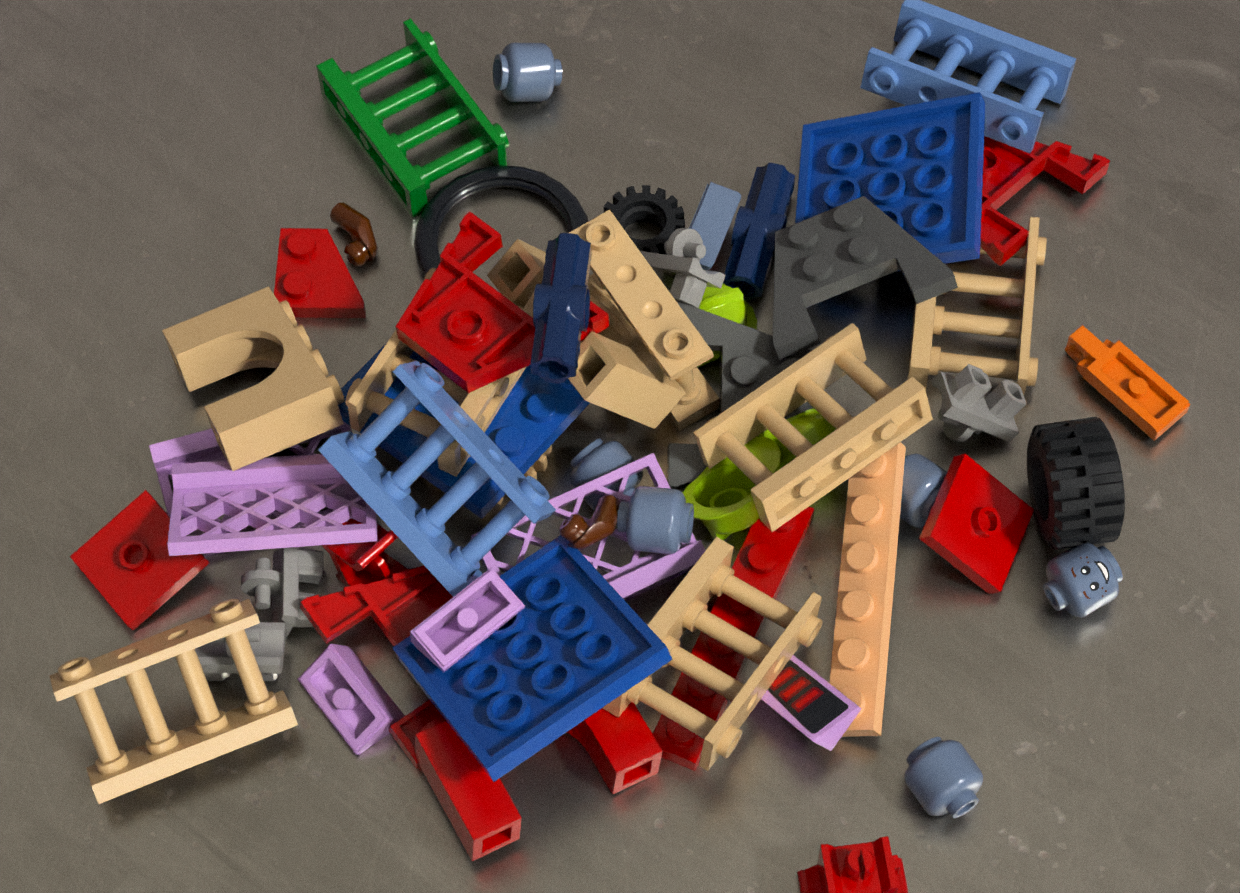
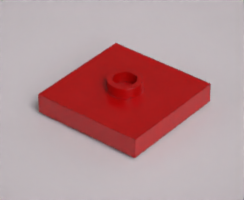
[919,453,1034,594]
[70,490,210,631]

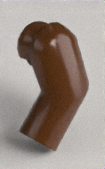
[330,202,378,266]
[559,495,620,550]

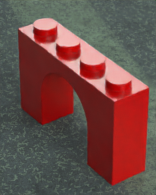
[415,702,663,861]

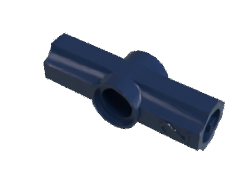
[723,163,795,301]
[530,233,592,383]

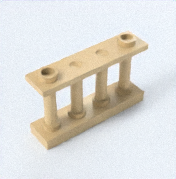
[569,209,720,431]
[907,217,1047,395]
[345,268,535,477]
[693,323,933,532]
[603,537,823,771]
[49,599,298,804]

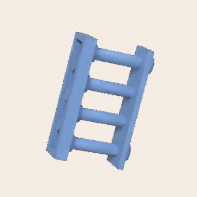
[860,0,1076,153]
[318,361,556,597]

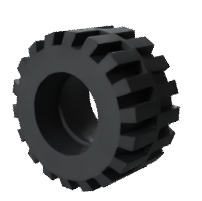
[1027,417,1125,550]

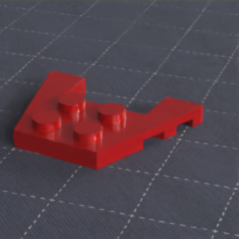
[980,136,1110,266]
[395,211,610,393]
[300,565,453,768]

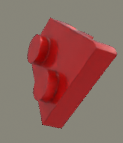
[274,228,366,319]

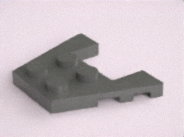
[773,196,958,360]
[667,301,813,490]

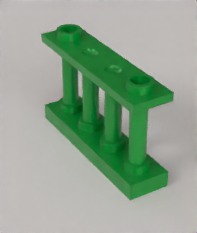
[316,18,509,218]

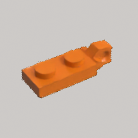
[1064,325,1191,441]

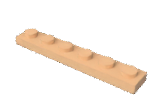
[829,442,906,737]

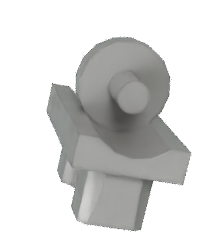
[640,228,726,308]
[931,364,1026,442]
[241,547,324,638]
[195,622,287,681]

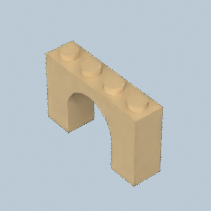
[487,239,686,429]
[162,286,345,471]

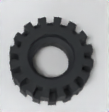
[603,185,685,254]

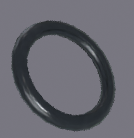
[414,165,588,277]

